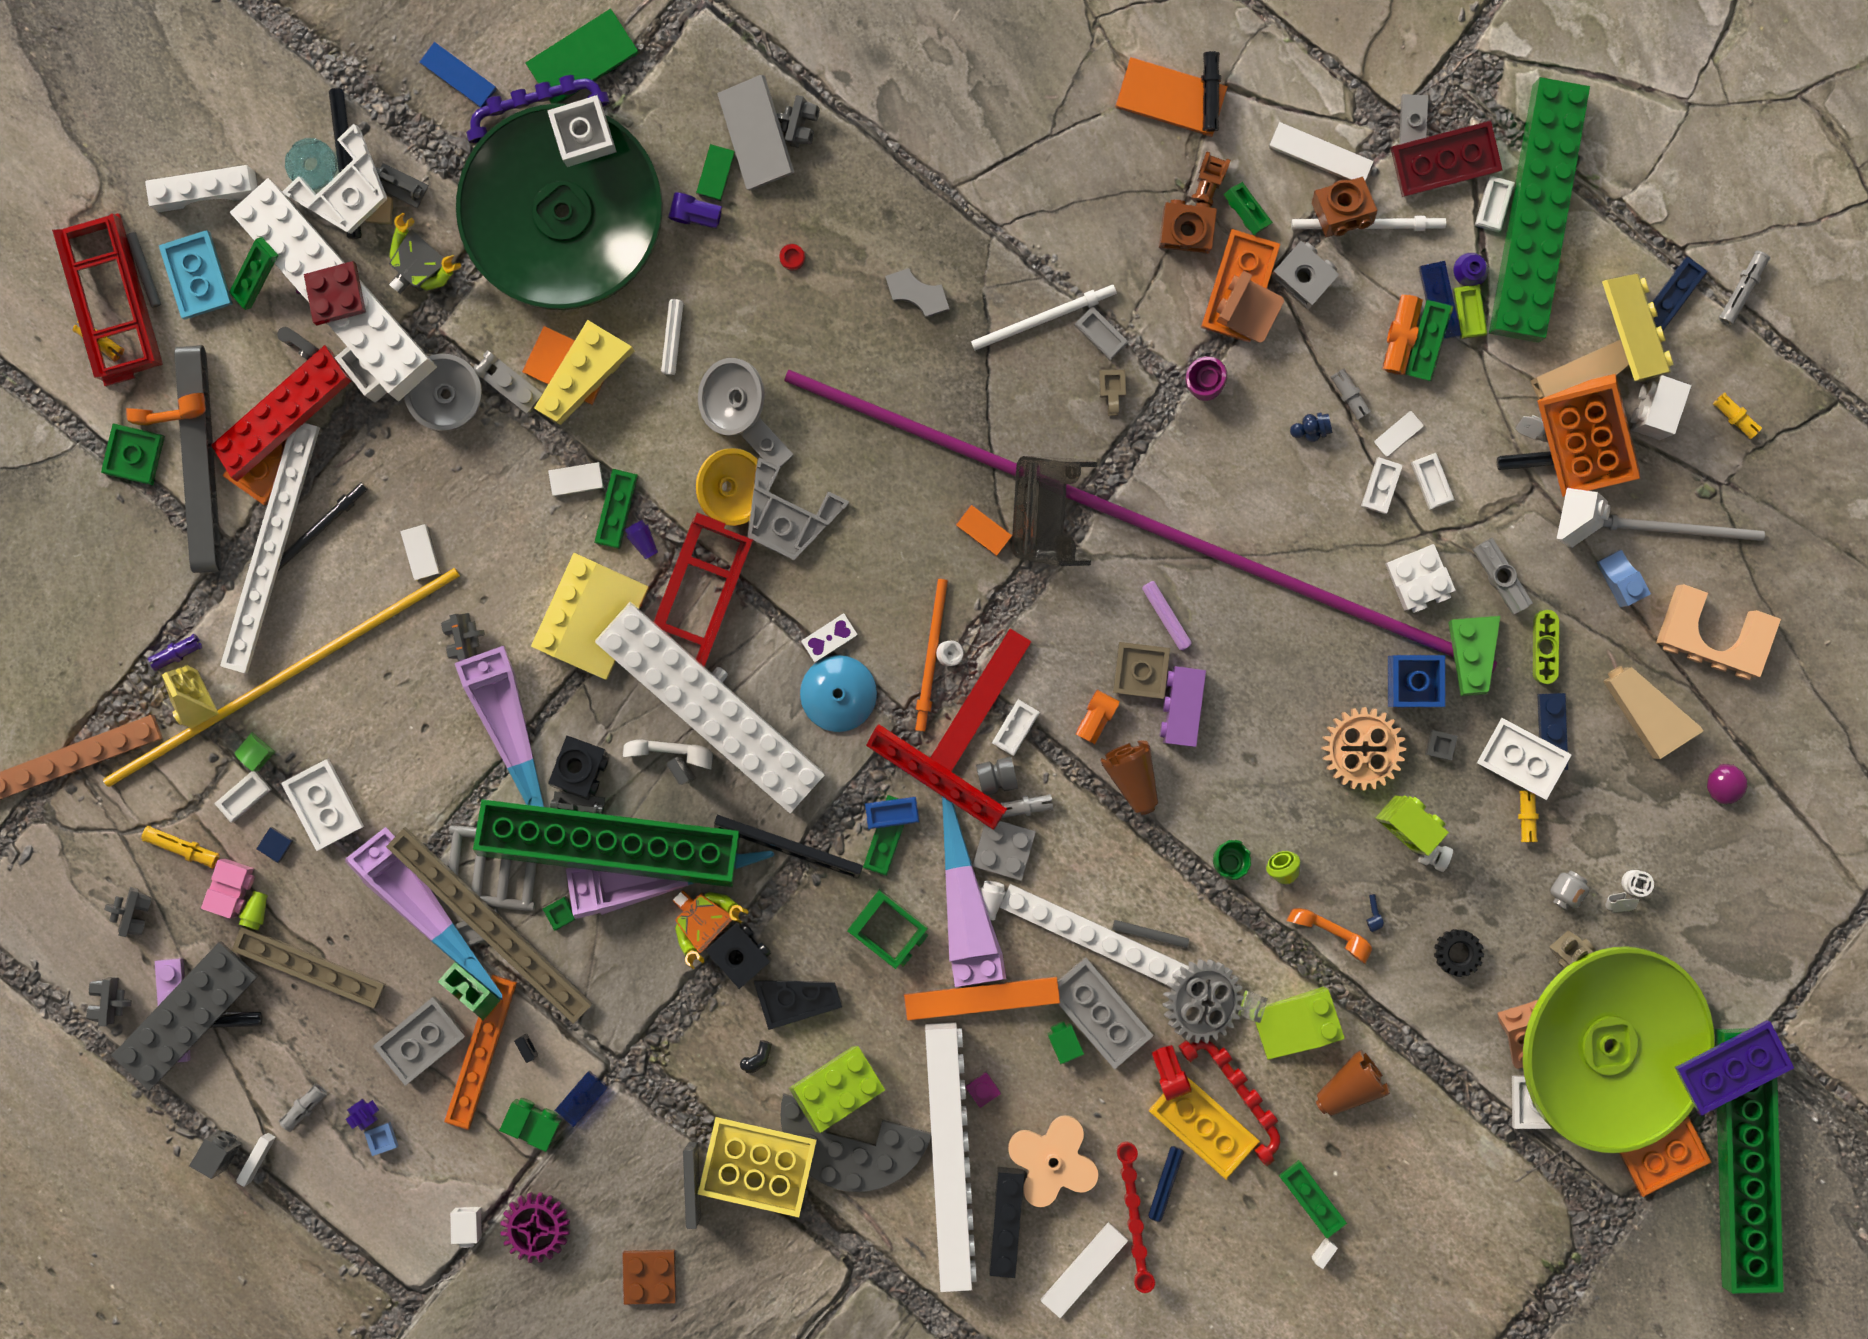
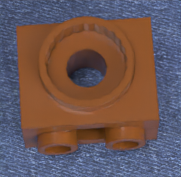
[1312,176,1377,237]
[1159,199,1217,254]

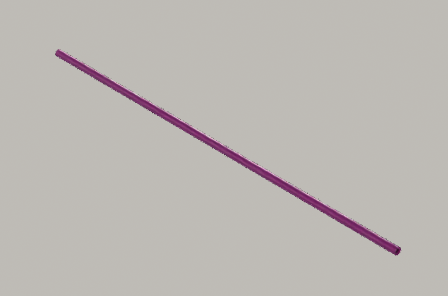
[784,370,1497,673]

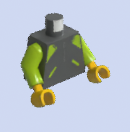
[389,213,462,294]

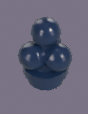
[1290,412,1333,442]

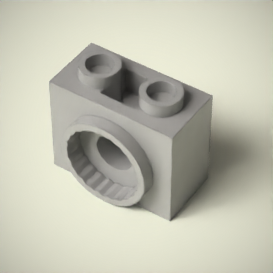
[1271,241,1340,310]

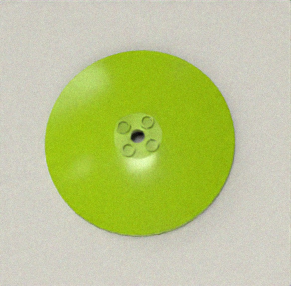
[1523,946,1715,1153]

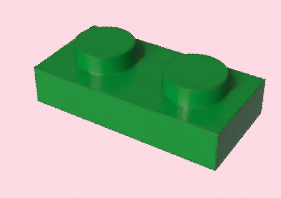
[1223,182,1273,235]

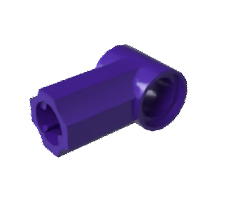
[668,192,722,229]

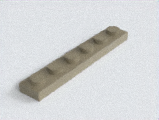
[231,926,386,1009]

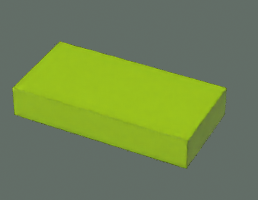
[1453,284,1487,339]

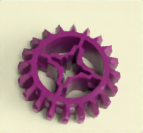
[500,1192,570,1263]

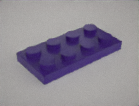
[1675,1020,1794,1116]

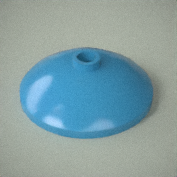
[800,655,877,732]

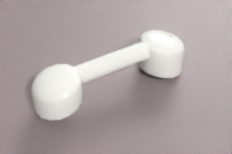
[623,739,713,770]

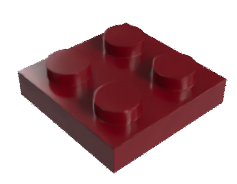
[303,261,366,326]

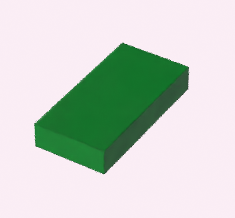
[696,144,735,201]

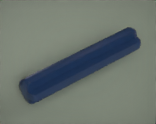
[1148,1146,1184,1222]

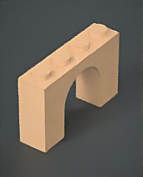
[1656,584,1781,680]

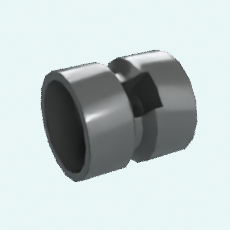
[976,757,1018,796]

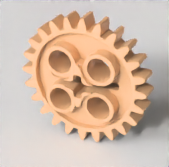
[1321,707,1406,790]

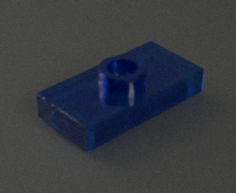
[555,1070,608,1127]

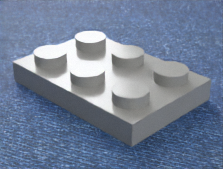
[373,996,467,1086]

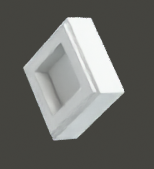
[1312,1238,1338,1269]

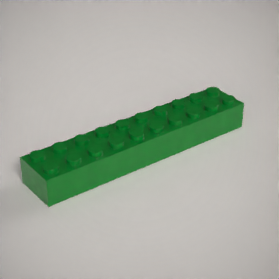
[1489,77,1590,343]
[473,799,740,888]
[1715,1028,1784,1294]

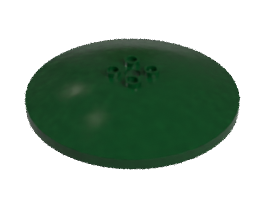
[456,104,663,310]

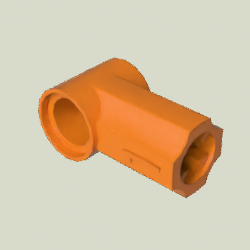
[1076,689,1120,744]

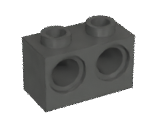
[189,1130,242,1179]

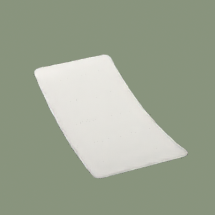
[1374,411,1423,456]

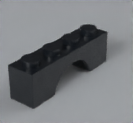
[989,1167,1024,1278]

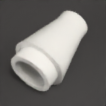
[981,881,1006,920]

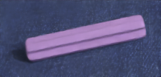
[1142,581,1192,650]

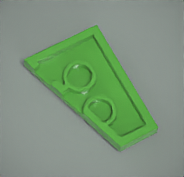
[1448,616,1500,696]

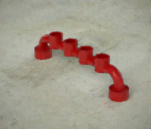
[1178,1039,1281,1167]
[1116,1141,1155,1293]

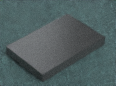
[683,1141,701,1229]

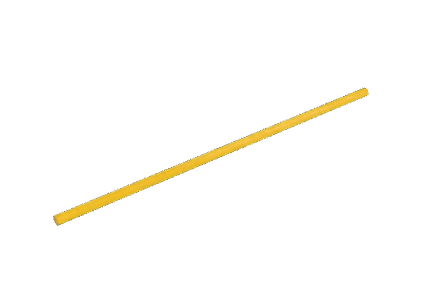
[103,568,460,787]

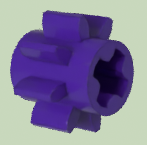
[345,1099,379,1131]

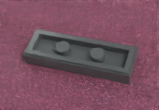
[667,757,696,785]

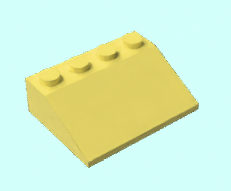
[1602,274,1674,382]
[531,553,649,680]
[698,1117,817,1217]

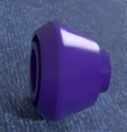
[1453,253,1488,286]

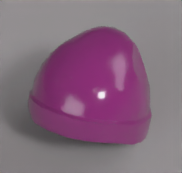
[1185,356,1227,401]

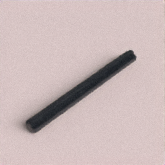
[329,88,362,239]

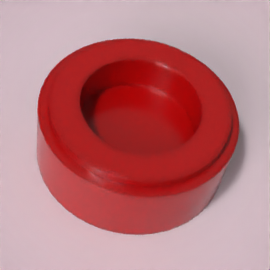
[779,244,805,271]

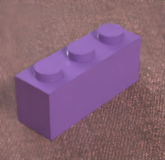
[1160,666,1206,747]

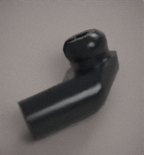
[740,1040,772,1074]

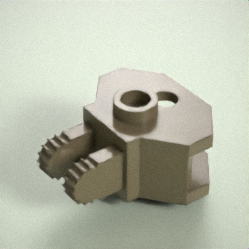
[1549,930,1595,970]

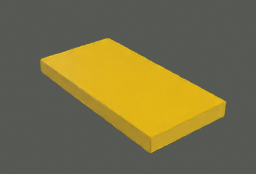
[1149,1076,1260,1180]

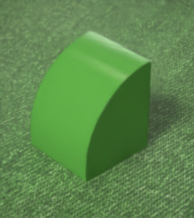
[235,732,276,772]

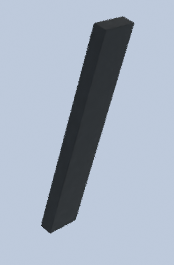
[714,814,863,879]

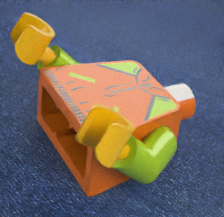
[673,890,749,969]

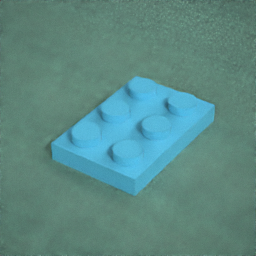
[158,230,233,320]

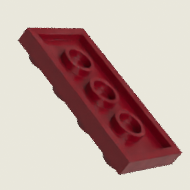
[1390,120,1503,197]

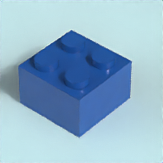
[1388,655,1445,707]

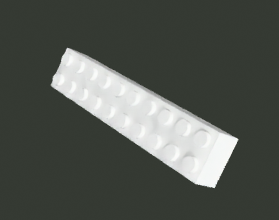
[230,178,437,402]
[595,602,825,813]
[925,1022,977,1292]

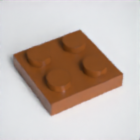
[623,1249,676,1305]

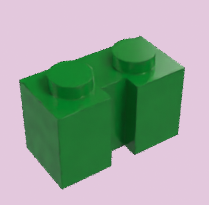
[438,962,500,1021]
[499,1098,563,1152]

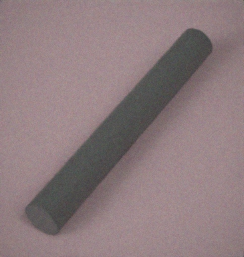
[126,232,161,308]
[1112,920,1189,948]

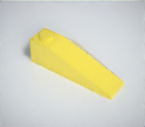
[162,665,219,728]

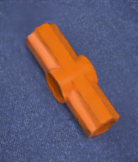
[1382,294,1423,375]

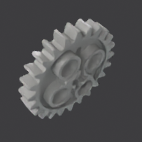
[1162,959,1244,1043]

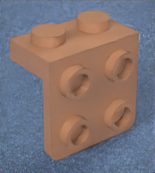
[1216,271,1284,343]
[1497,1000,1538,1069]

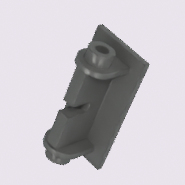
[376,163,429,208]
[550,791,605,814]

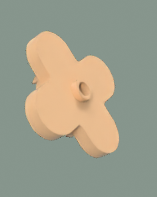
[1008,1115,1098,1207]

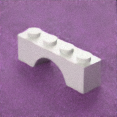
[145,165,257,212]

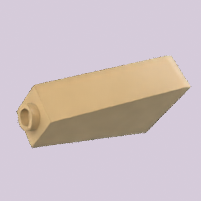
[1530,340,1629,399]
[1603,666,1703,759]

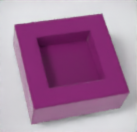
[965,1071,1001,1108]

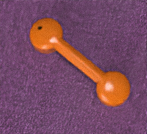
[126,393,206,426]
[1286,908,1372,964]

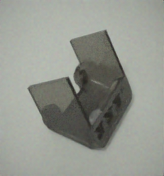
[1012,456,1098,566]

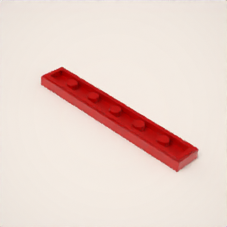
[930,628,1032,772]
[866,724,1007,830]

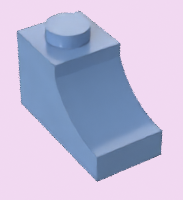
[1597,550,1651,607]

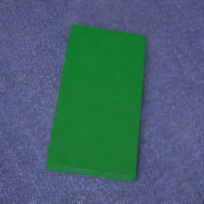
[525,8,639,104]

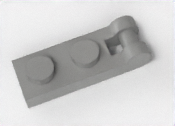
[473,350,542,415]

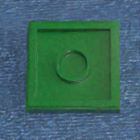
[101,423,165,485]

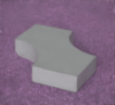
[885,268,949,318]

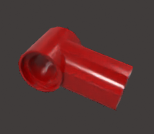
[1152,1045,1192,1101]

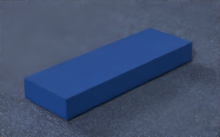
[420,42,497,108]

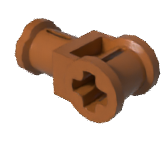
[1191,151,1231,207]

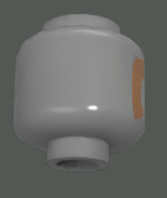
[1550,870,1589,910]

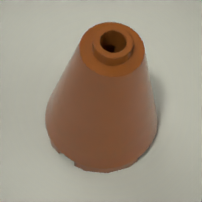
[1100,740,1158,815]
[1316,1050,1390,1116]

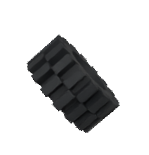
[1434,929,1484,977]

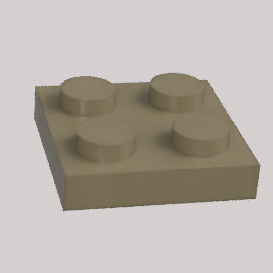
[1113,642,1170,699]

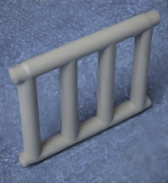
[441,825,537,911]

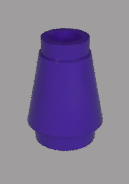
[625,520,658,559]

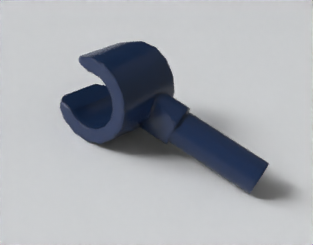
[1366,894,1384,932]

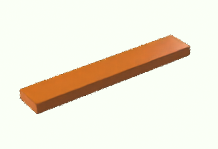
[444,974,518,1130]
[904,977,1060,1020]

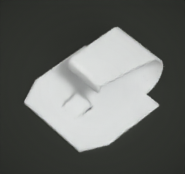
[1515,415,1546,439]
[1606,892,1639,912]

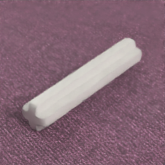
[661,299,683,375]

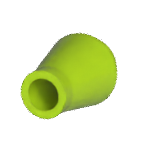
[239,891,268,931]

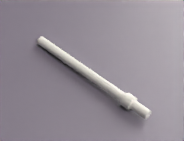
[1291,216,1446,231]
[971,285,1117,351]

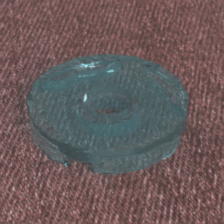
[285,138,337,190]

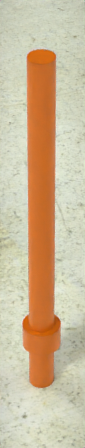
[915,579,948,732]

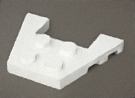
[282,124,388,234]

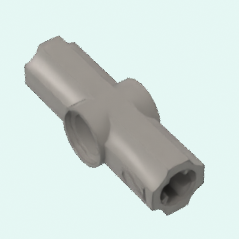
[1472,538,1533,615]

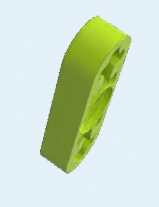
[1533,610,1559,684]

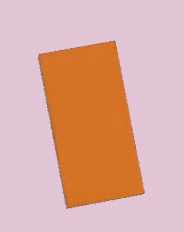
[956,505,1012,556]

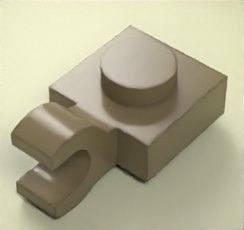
[1099,370,1126,416]

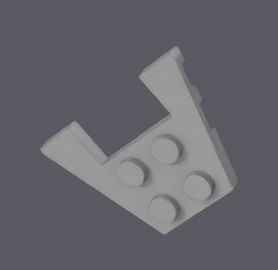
[747,457,849,560]

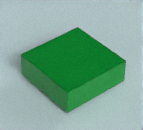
[543,896,578,931]

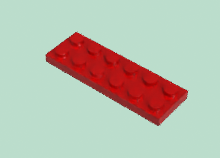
[211,345,352,482]

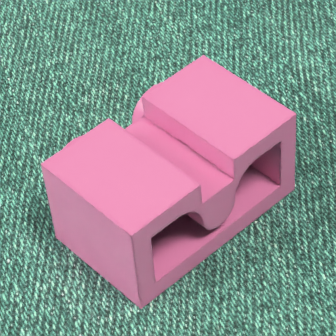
[201,858,254,919]

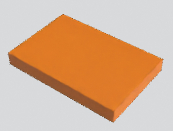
[522,326,604,405]
[222,439,287,506]
[1619,1116,1712,1197]

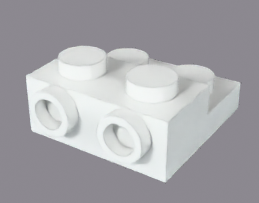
[1385,544,1456,613]

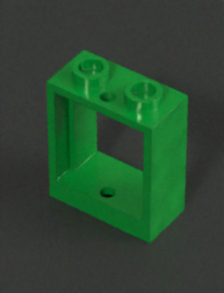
[847,889,928,969]

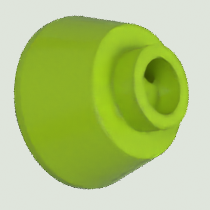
[1266,851,1300,884]

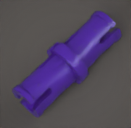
[148,634,202,672]

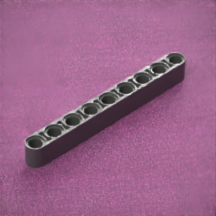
[174,345,222,573]

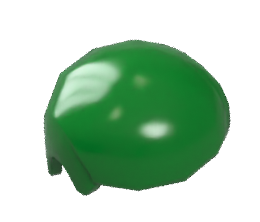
[1212,840,1251,880]

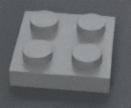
[972,821,1036,881]

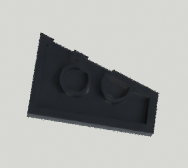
[754,980,843,1030]

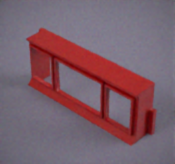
[52,213,163,387]
[653,512,753,667]

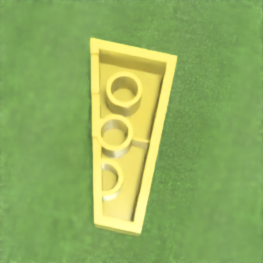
[534,320,635,425]

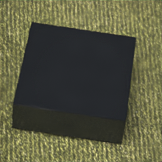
[514,1034,538,1063]

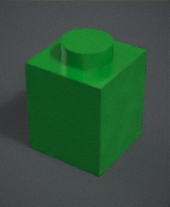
[1047,1021,1084,1065]

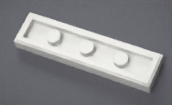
[1269,122,1373,181]
[1041,1222,1128,1318]

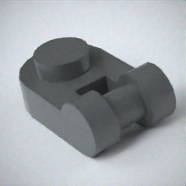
[277,327,319,360]

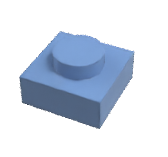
[364,1122,398,1156]

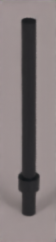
[278,482,368,571]

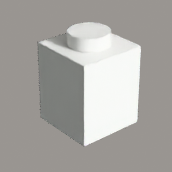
[450,1207,482,1248]

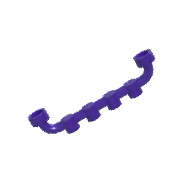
[466,75,610,143]

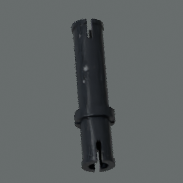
[1201,51,1222,132]

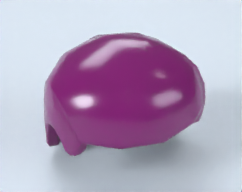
[1707,764,1748,804]

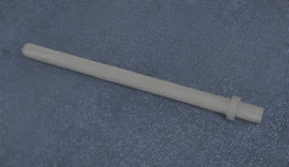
[1603,515,1765,541]

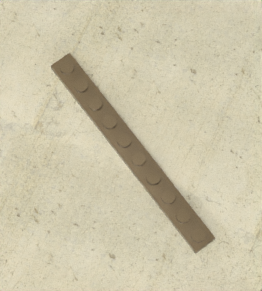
[386,827,592,1024]

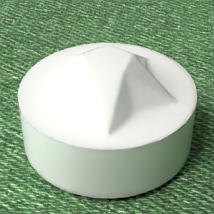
[936,640,963,666]

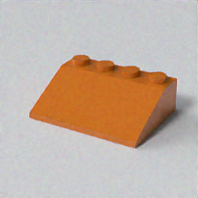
[1537,374,1640,497]

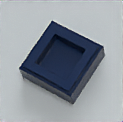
[256,827,294,863]

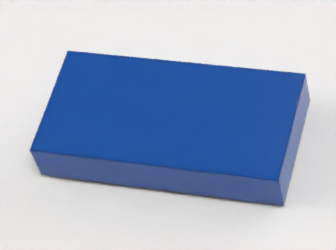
[865,797,919,829]

